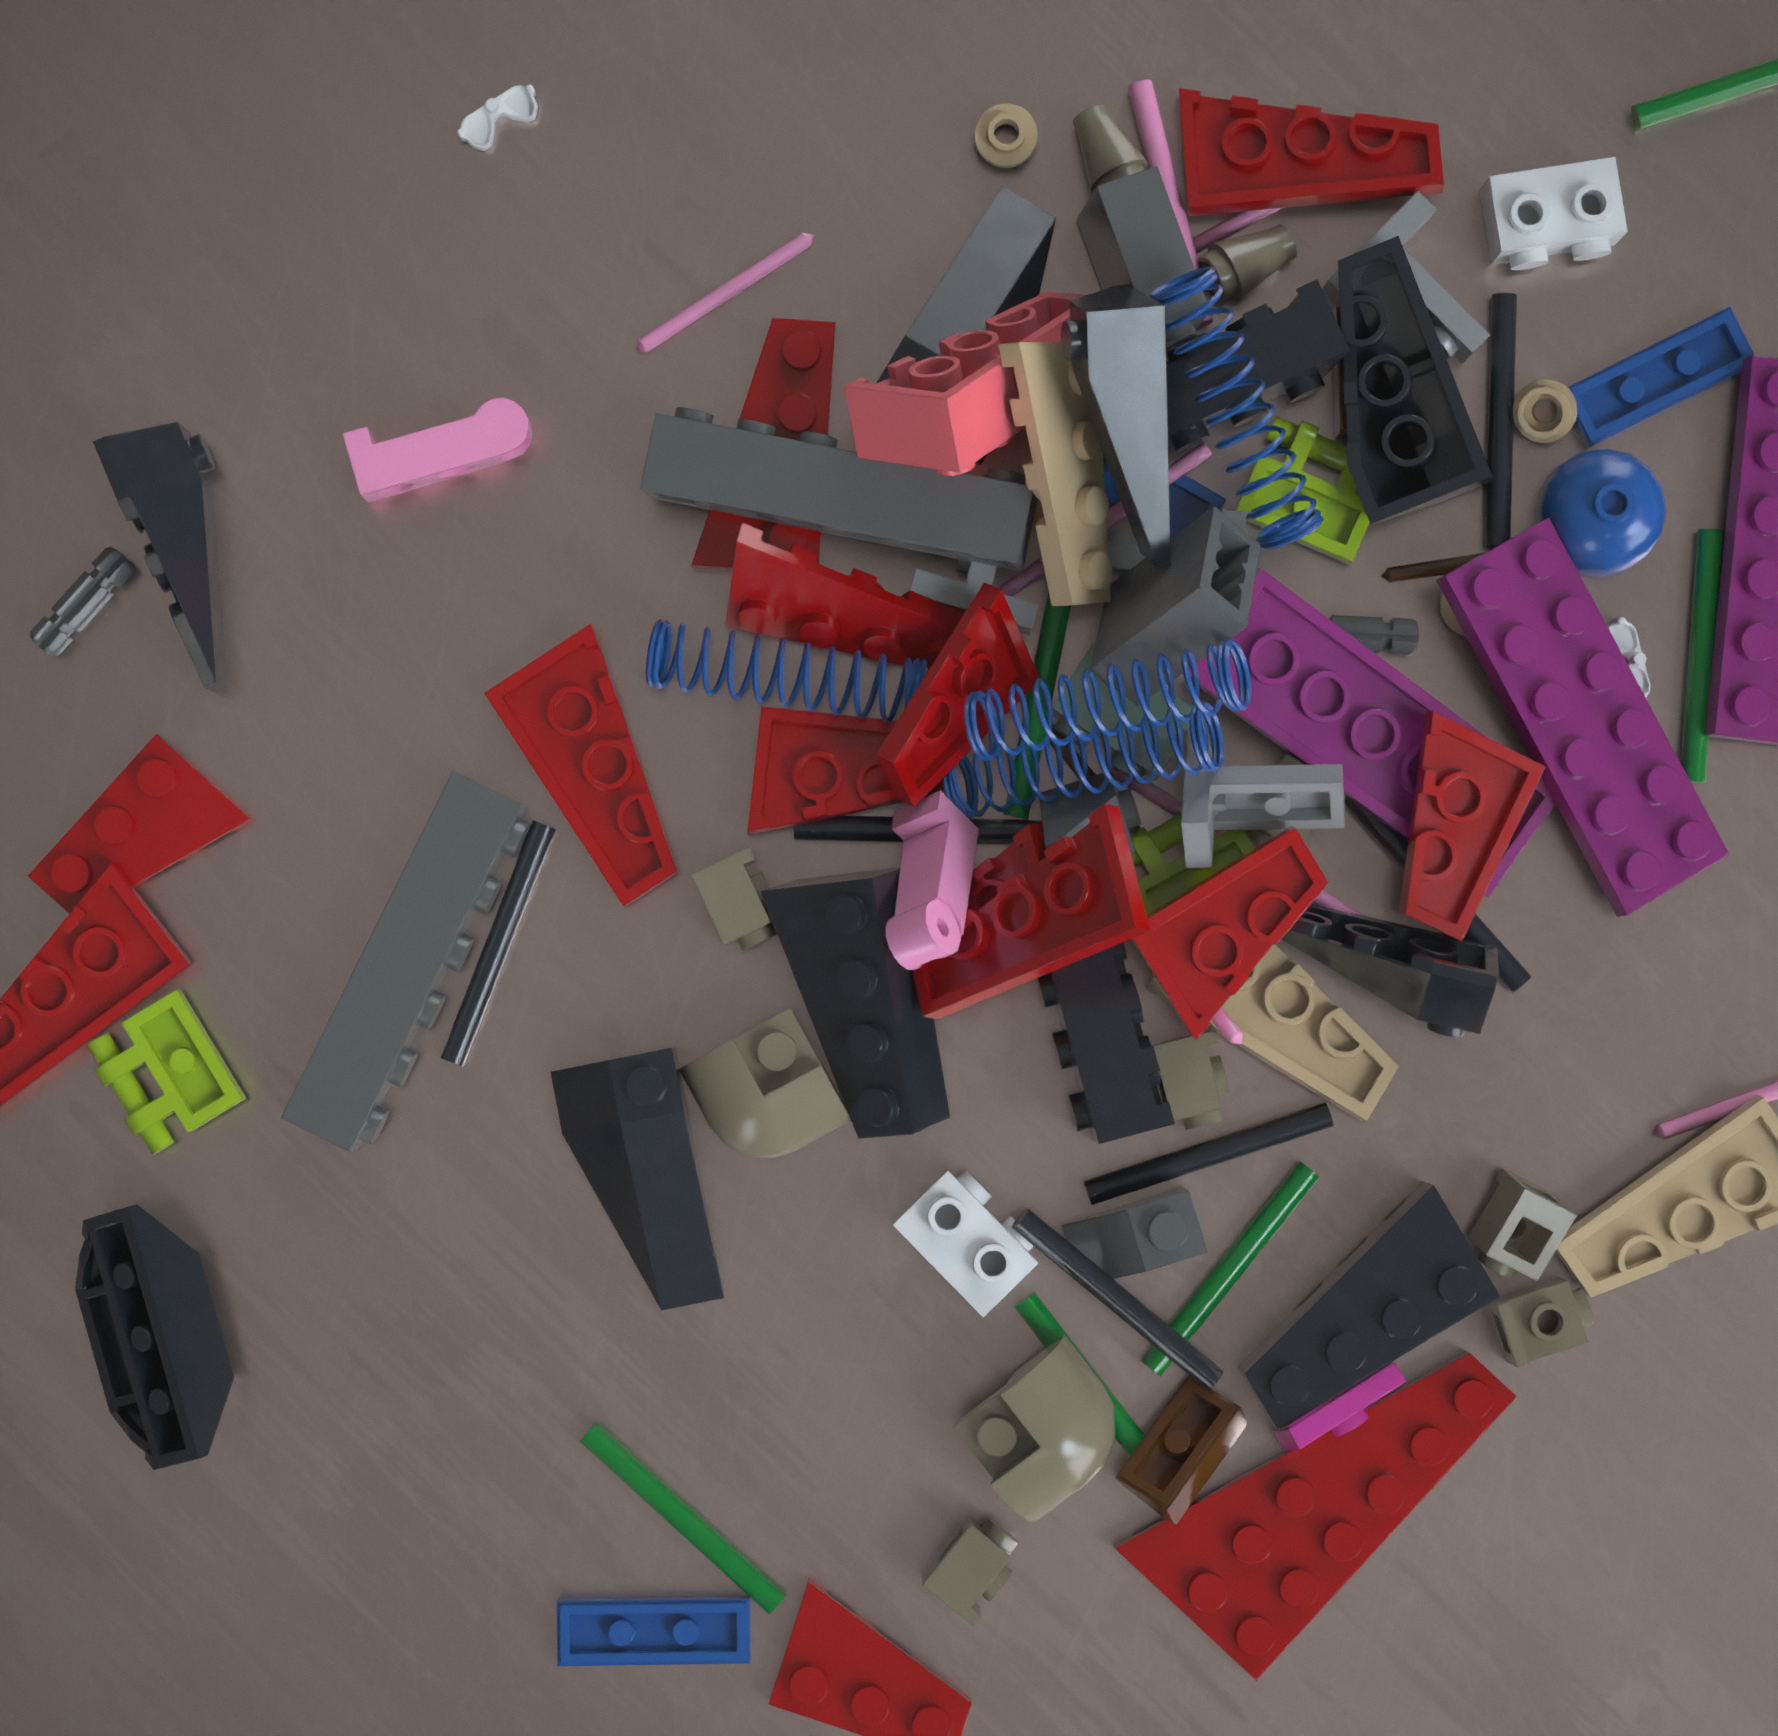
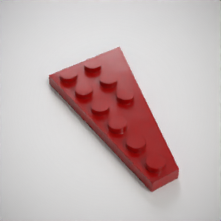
[1113,1351,1517,1681]

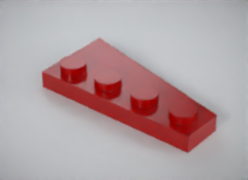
[691,318,836,571]
[725,523,965,670]
[913,803,1150,1019]
[0,861,191,1106]

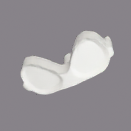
[457,84,538,151]
[1607,617,1651,699]

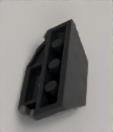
[75,1204,234,1470]

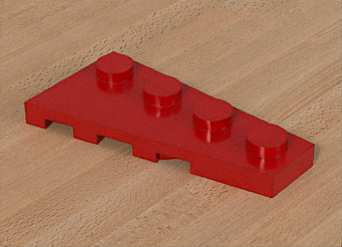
[1179,88,1444,216]
[484,624,678,907]

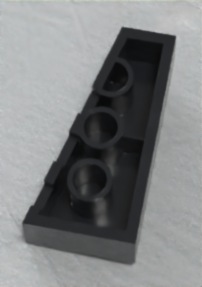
[1103,279,1350,472]
[761,867,950,1139]
[1037,942,1175,1144]
[1237,1181,1501,1430]

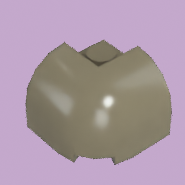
[679,1008,851,1159]
[954,1335,1116,1523]

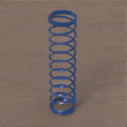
[1150,266,1324,549]
[645,619,928,723]
[964,639,1251,761]
[942,701,1224,819]

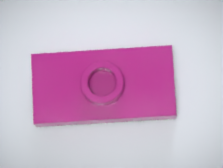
[1273,1362,1406,1451]

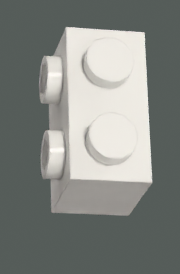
[1479,157,1628,270]
[893,1168,1038,1318]

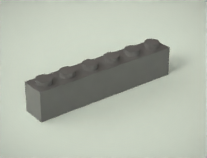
[640,407,1038,572]
[281,770,531,1152]

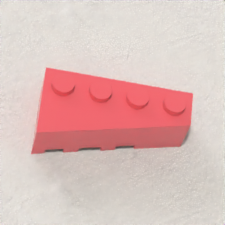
[843,291,1086,476]

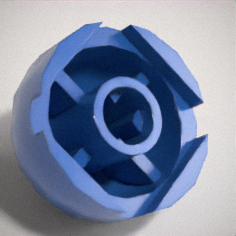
[1534,448,1667,578]

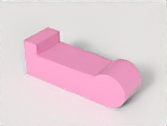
[342,398,533,503]
[885,790,979,970]

